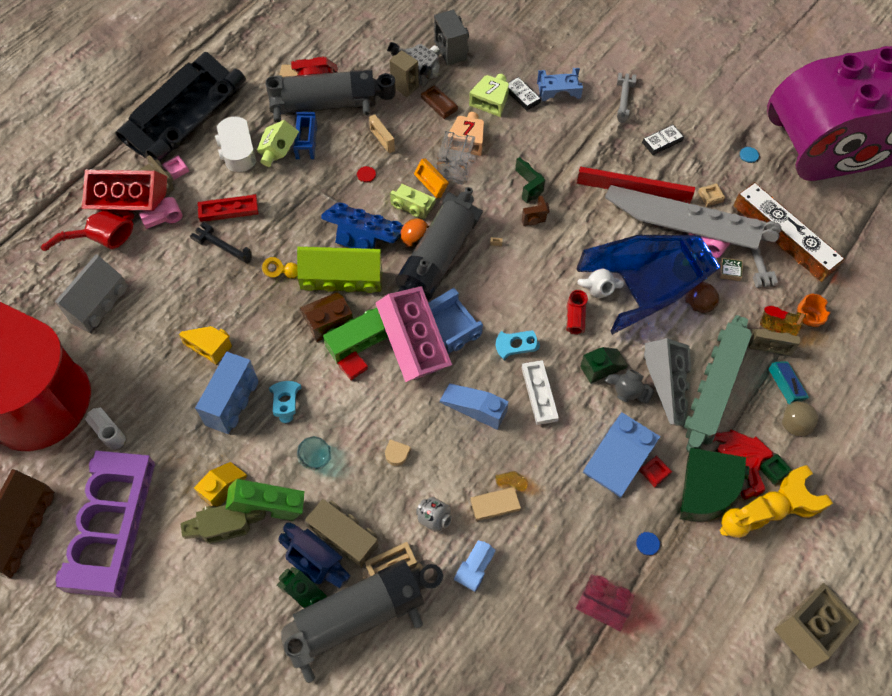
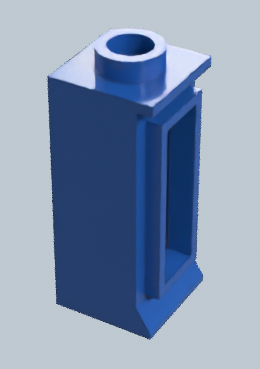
[293,112,317,159]

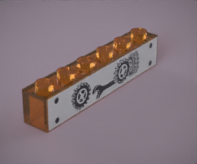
[733,182,845,282]

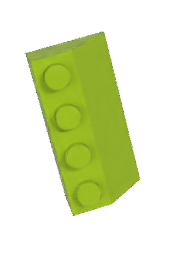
[297,247,383,293]

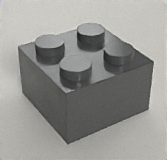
[434,9,469,66]

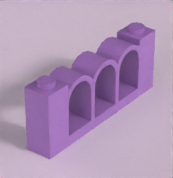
[56,451,155,598]

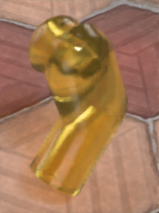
[495,471,528,491]

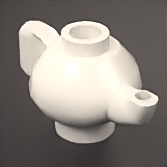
[577,269,624,299]

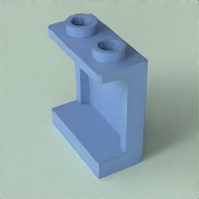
[428,288,483,354]

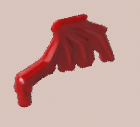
[713,429,773,500]

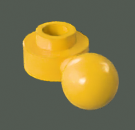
[262,257,298,278]

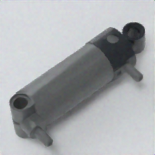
[265,69,396,123]
[395,187,483,301]
[281,559,443,683]

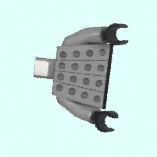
[387,42,441,86]

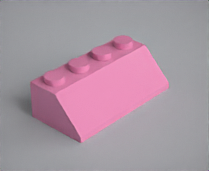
[376,286,452,382]

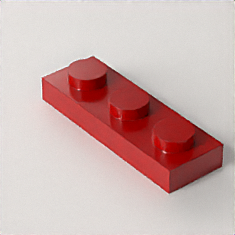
[198,194,259,222]

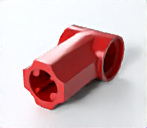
[566,290,588,335]

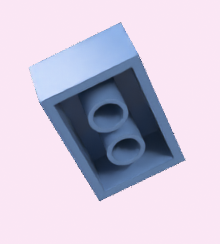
[195,351,258,434]

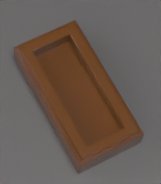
[421,85,458,119]

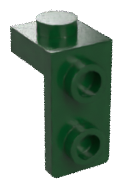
[515,157,545,203]
[276,567,328,609]

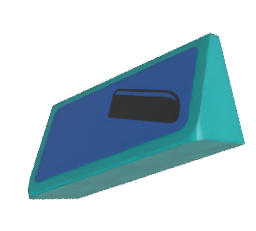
[768,361,809,404]

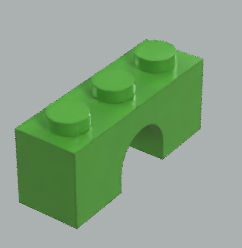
[226,479,305,521]

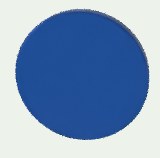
[636,532,660,555]

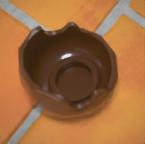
[685,282,719,313]

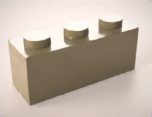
[305,499,379,568]

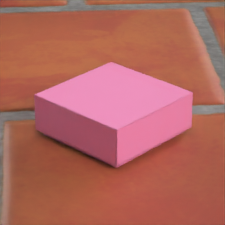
[162,155,189,180]

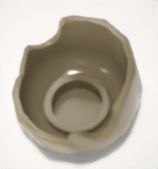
[782,401,818,436]

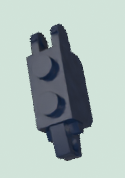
[278,522,351,589]

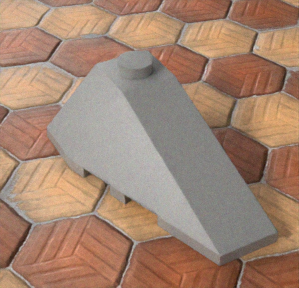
[644,338,691,427]

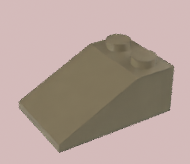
[774,583,860,670]

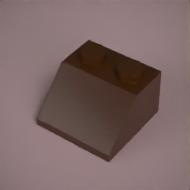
[300,292,353,342]

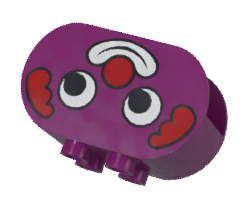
[767,46,892,181]

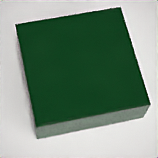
[760,453,792,485]

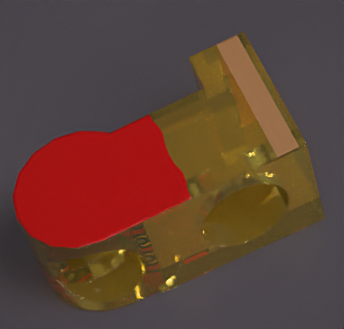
[760,306,806,336]

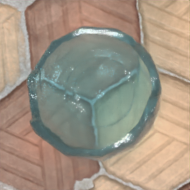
[297,436,331,471]

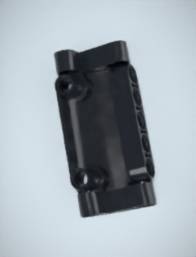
[115,52,246,162]

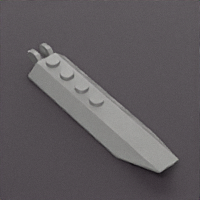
[605,185,782,250]

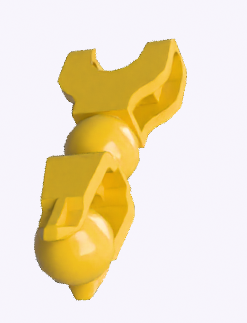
[720,465,833,538]

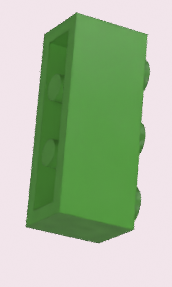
[323,308,388,364]

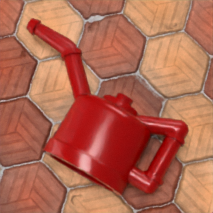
[40,210,135,251]

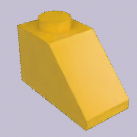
[179,326,232,365]
[194,462,247,507]

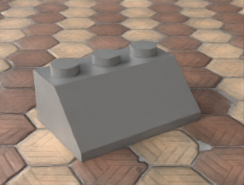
[55,255,128,333]

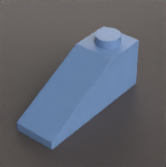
[439,383,509,430]

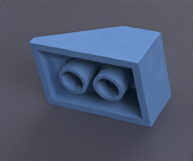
[582,412,660,498]

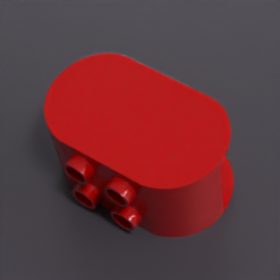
[0,302,91,451]

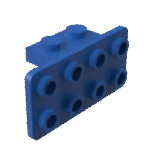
[321,202,403,249]

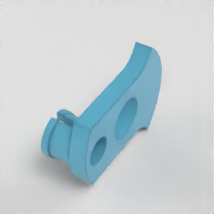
[496,330,540,360]
[269,381,302,423]

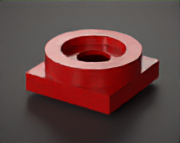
[291,56,338,75]

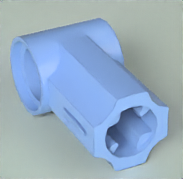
[454,540,496,592]

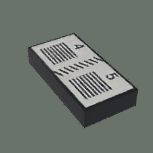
[508,77,541,111]
[642,125,684,155]

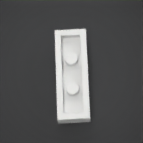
[521,360,559,425]

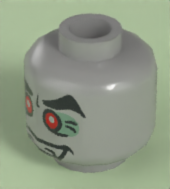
[416,497,452,532]

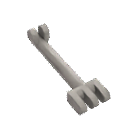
[617,73,636,123]
[751,246,778,288]

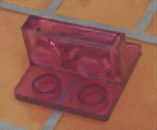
[576,574,635,631]

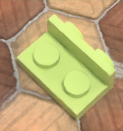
[390,184,436,219]

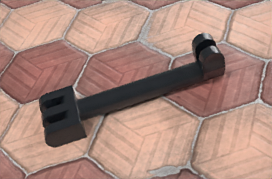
[190,222,252,264]

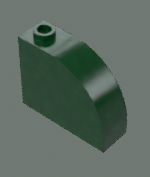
[680,448,749,522]

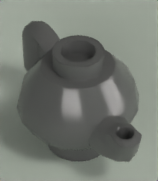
[605,369,654,404]

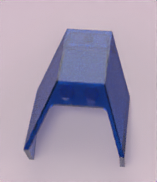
[576,235,720,335]

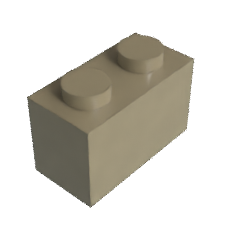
[389,50,419,97]

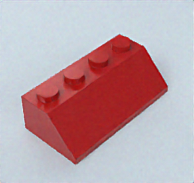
[82,170,167,211]

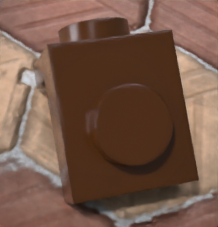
[521,196,550,226]

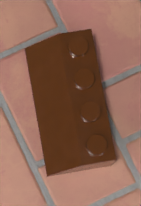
[0,469,55,579]

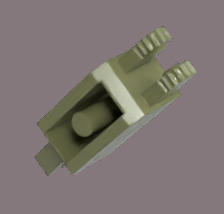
[181,503,266,544]

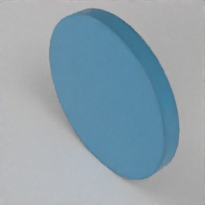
[740,147,759,163]

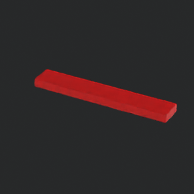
[576,167,695,204]

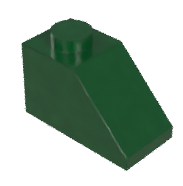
[580,347,628,384]

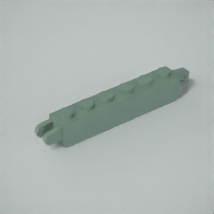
[684,315,752,453]

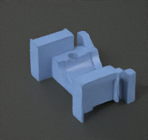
[537,68,583,101]

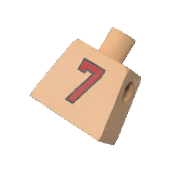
[447,112,484,156]

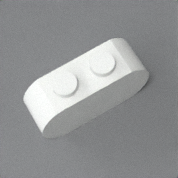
[215,117,256,172]

